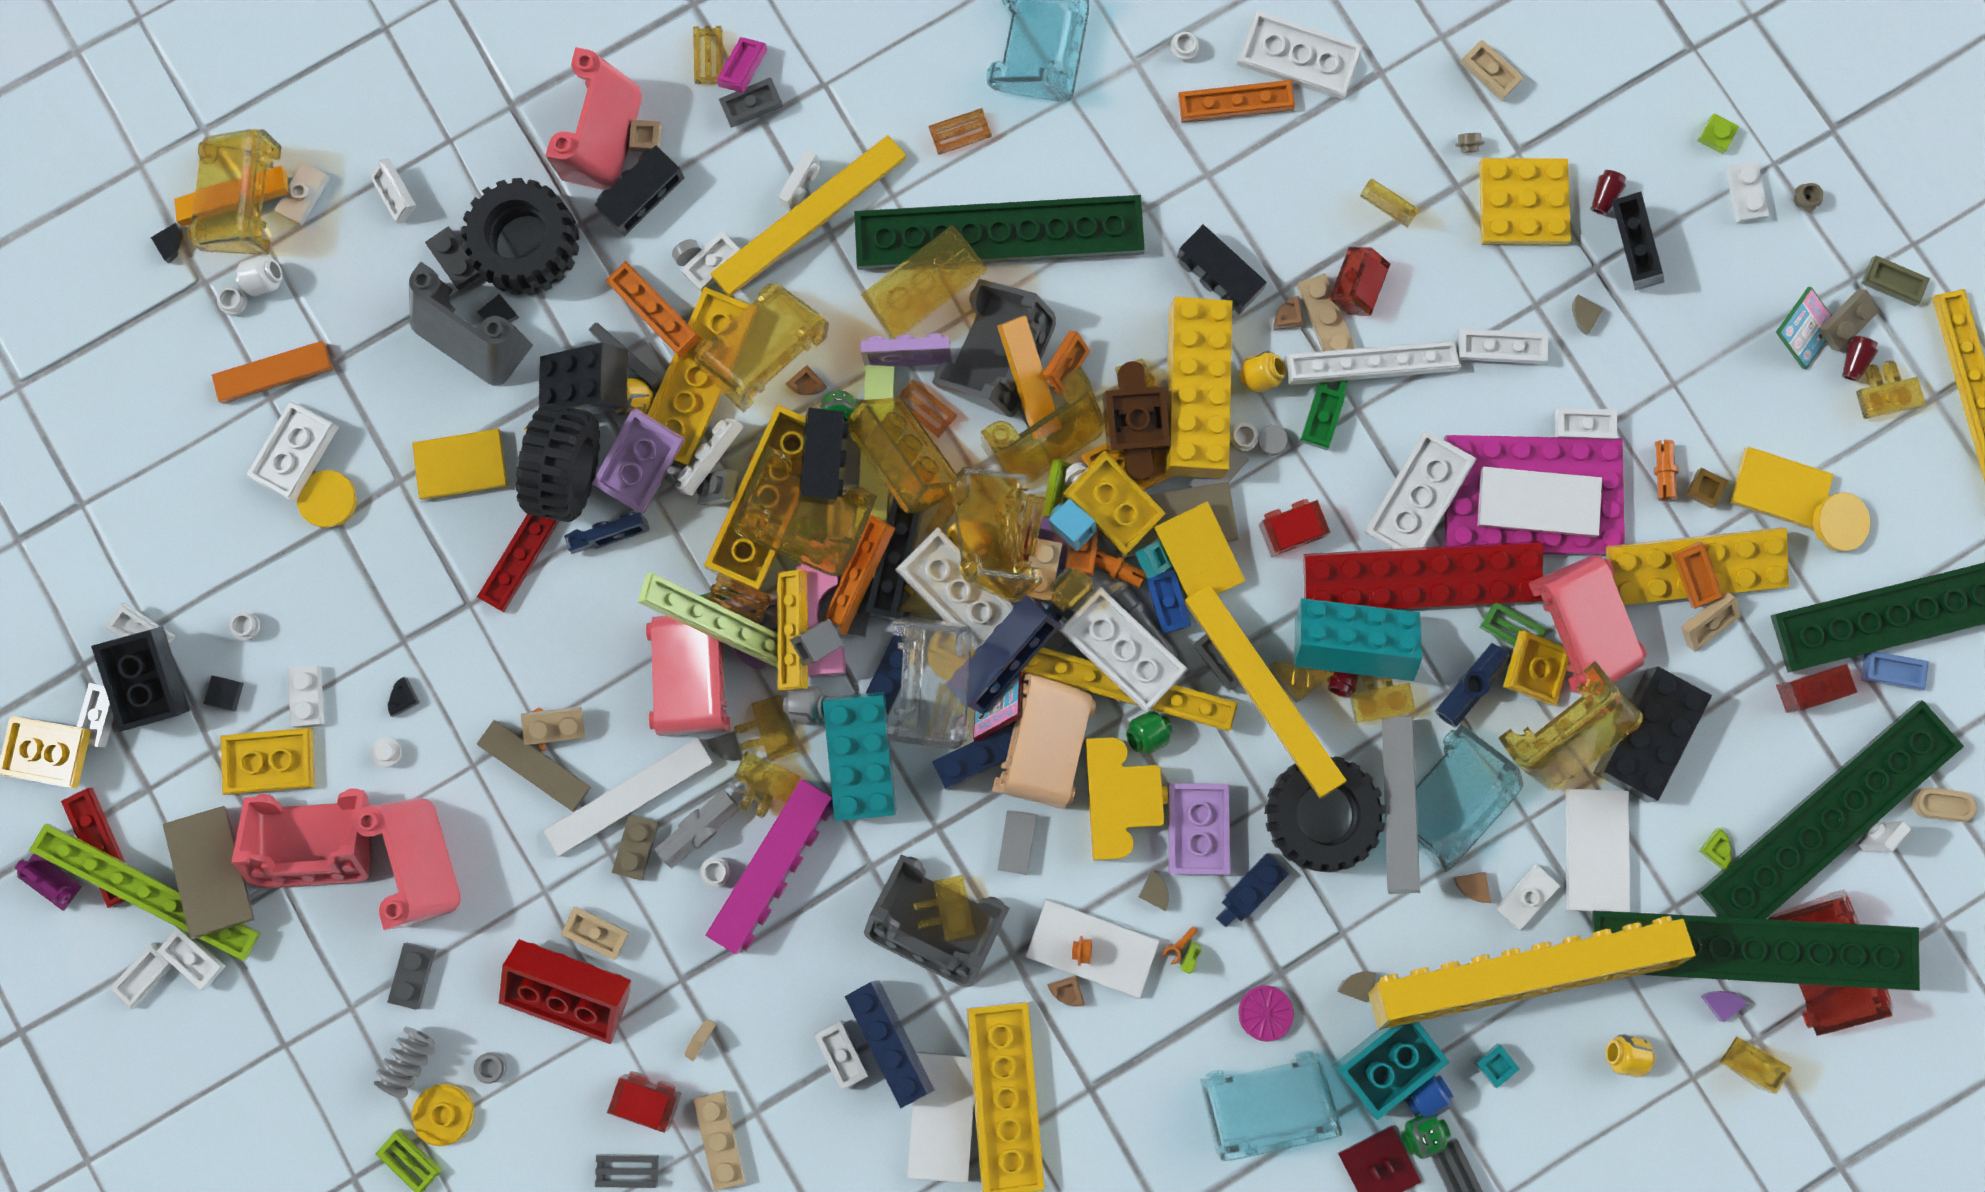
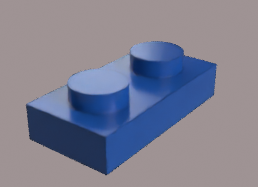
[1145,569,1191,635]

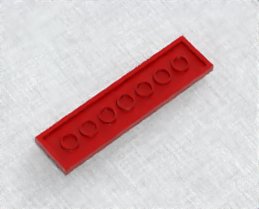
[1303,541,1543,609]

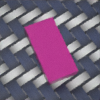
[716,37,768,93]

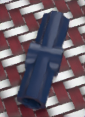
[1435,643,1511,728]

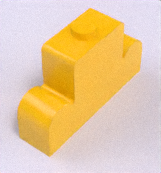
[1085,737,1168,860]

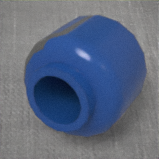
[1405,1075,1454,1118]

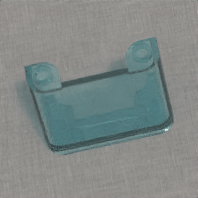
[986,0,1089,102]
[1383,724,1523,872]
[1200,1050,1343,1161]

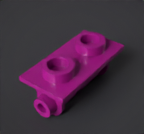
[15,854,83,911]

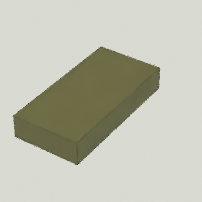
[1861,255,1930,306]

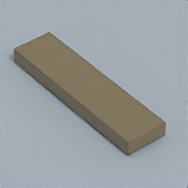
[477,720,592,812]

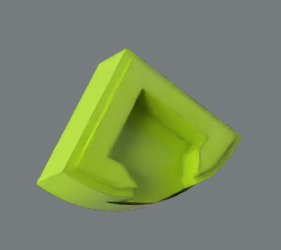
[1699,828,1732,869]
[1178,941,1202,974]

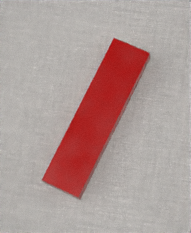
[477,514,560,612]
[61,788,126,908]

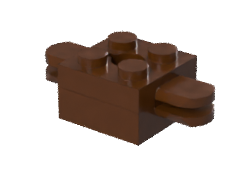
[1102,361,1170,481]

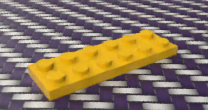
[647,287,759,466]
[1606,527,1789,605]
[966,1002,1045,1192]

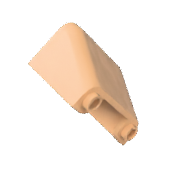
[992,674,1096,809]

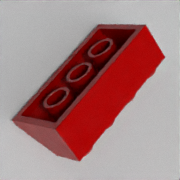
[498,939,631,1045]

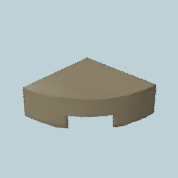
[1572,294,1603,335]
[1138,870,1169,911]
[1337,971,1377,1003]

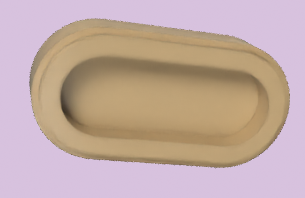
[1911,788,1977,822]

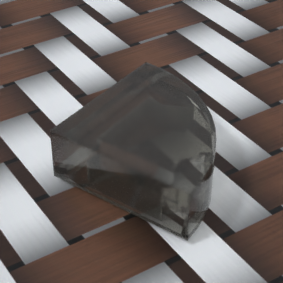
[706,731,744,761]

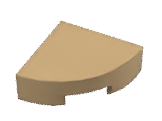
[685,1019,717,1062]

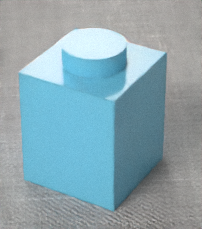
[1049,499,1097,552]

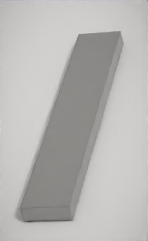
[1382,716,1421,894]

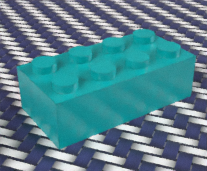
[1294,598,1422,681]
[823,692,897,821]

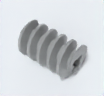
[374,1027,435,1098]

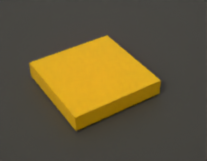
[1503,630,1569,706]

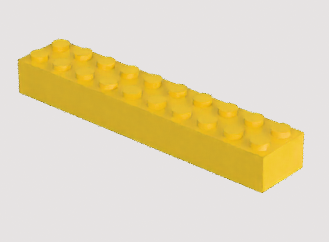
[1368,916,1696,1030]

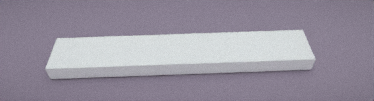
[1284,341,1461,385]
[543,737,714,857]

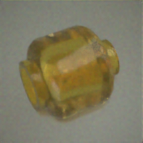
[1049,567,1094,612]

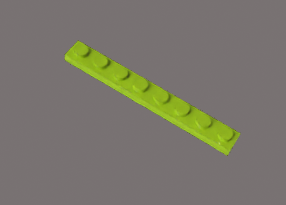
[29,824,262,961]

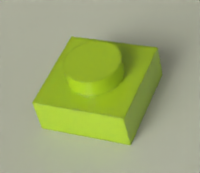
[1697,113,1739,154]

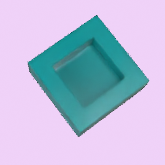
[1135,540,1172,579]
[1474,1043,1520,1088]

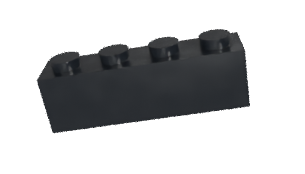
[866,497,924,623]

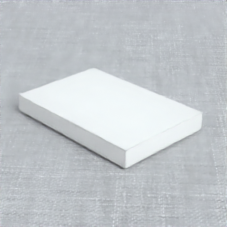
[245,401,339,502]

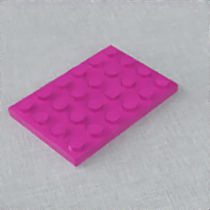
[1444,435,1625,556]

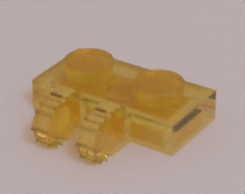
[1856,360,1926,419]
[1350,675,1416,723]
[734,695,798,761]
[733,751,801,818]
[913,875,975,941]

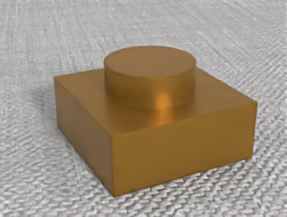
[1685,468,1728,509]

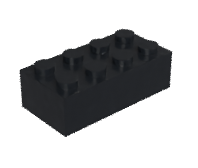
[1593,666,1712,802]

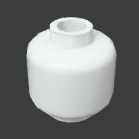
[236,255,283,297]

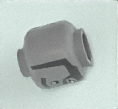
[783,686,828,725]

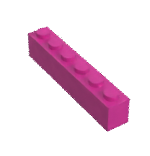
[705,779,834,955]

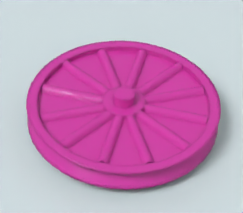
[1238,985,1294,1042]

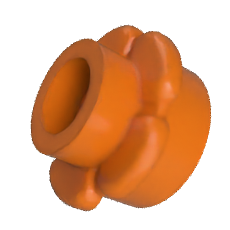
[1072,936,1092,966]

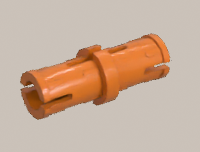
[1654,440,1678,501]
[1095,548,1147,589]

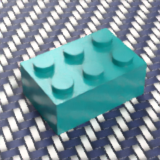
[1332,1022,1450,1120]

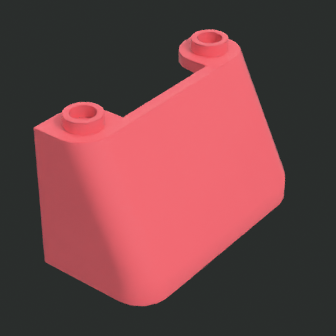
[545,47,642,190]
[1529,555,1647,696]
[646,616,730,736]
[231,788,370,888]
[350,798,461,930]

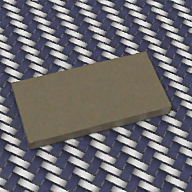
[1121,482,1239,559]
[163,806,255,939]

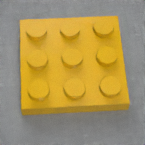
[1479,158,1571,245]

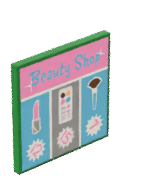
[1776,287,1832,369]

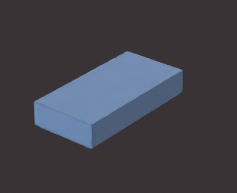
[1861,651,1929,691]

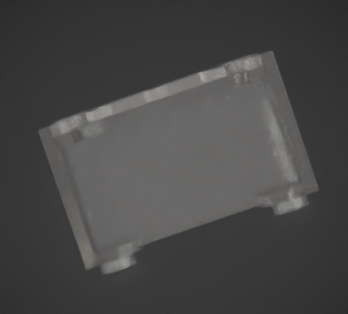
[886,616,976,749]

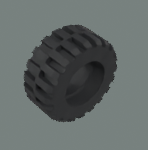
[461,178,580,295]
[516,404,600,522]
[1264,756,1386,872]

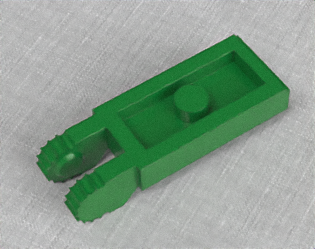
[1299,380,1348,450]

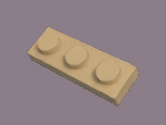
[1296,273,1356,351]
[693,1090,746,1191]

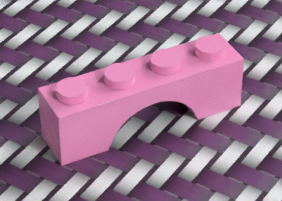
[796,555,846,678]

